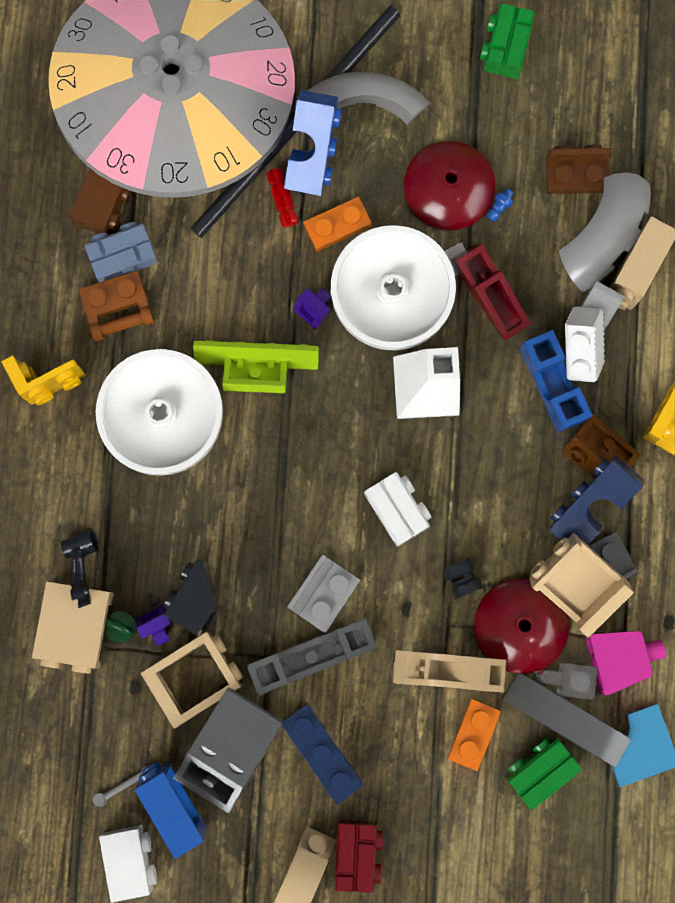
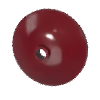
[404,141,495,231]
[474,578,569,674]

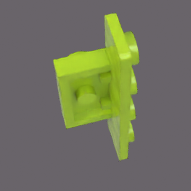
[193,340,319,393]

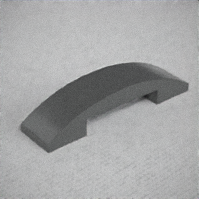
[246,618,377,696]
[503,673,631,768]

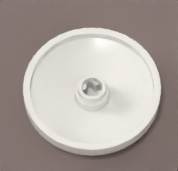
[331,226,456,350]
[96,349,223,476]

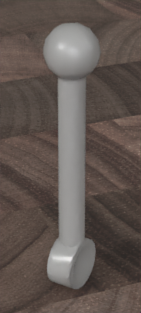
[93,765,148,807]

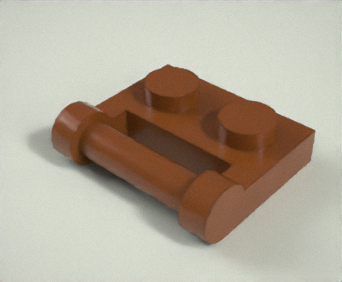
[78,271,154,342]

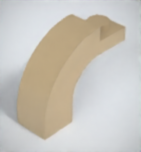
[393,650,506,692]
[272,826,336,903]

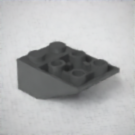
[173,687,284,814]

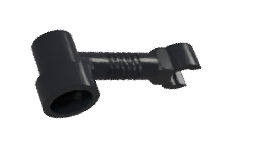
[61,528,99,608]

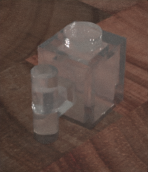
[536,662,597,700]

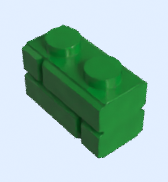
[480,3,535,79]
[505,737,582,811]

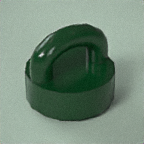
[105,611,137,643]

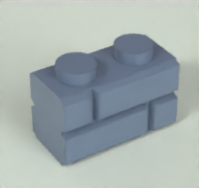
[85,222,158,282]

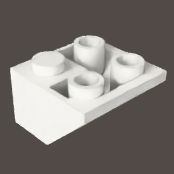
[393,347,460,419]

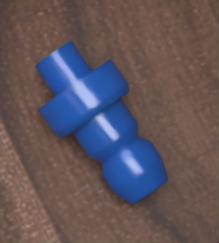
[487,188,514,222]

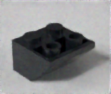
[163,559,219,636]

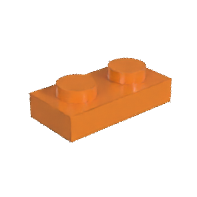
[303,197,372,252]
[447,699,501,772]

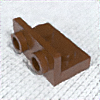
[545,144,611,194]
[562,414,641,479]

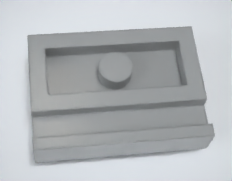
[287,554,360,633]

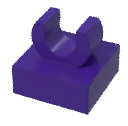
[293,288,332,330]
[136,604,171,646]

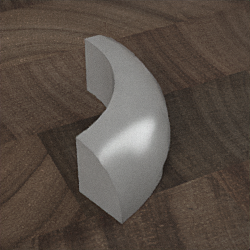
[307,72,430,125]
[559,172,651,292]

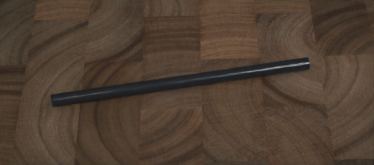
[190,5,400,238]

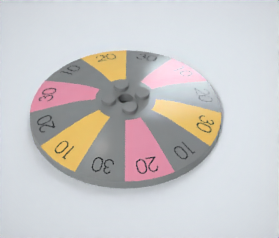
[49,0,295,198]

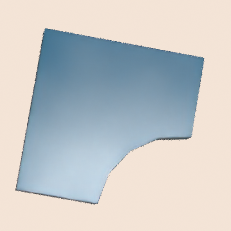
[611,704,675,787]

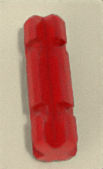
[266,168,298,228]

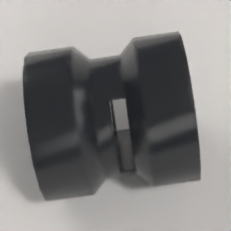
[442,558,484,600]

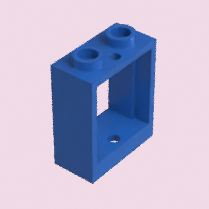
[134,761,206,859]

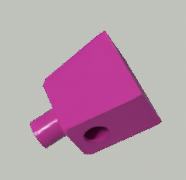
[585,631,666,695]

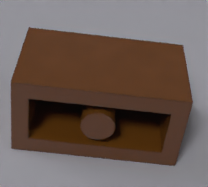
[69,168,133,236]

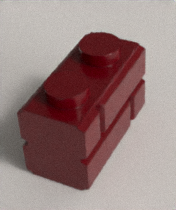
[335,820,383,893]

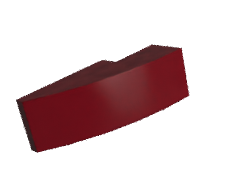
[450,243,531,341]

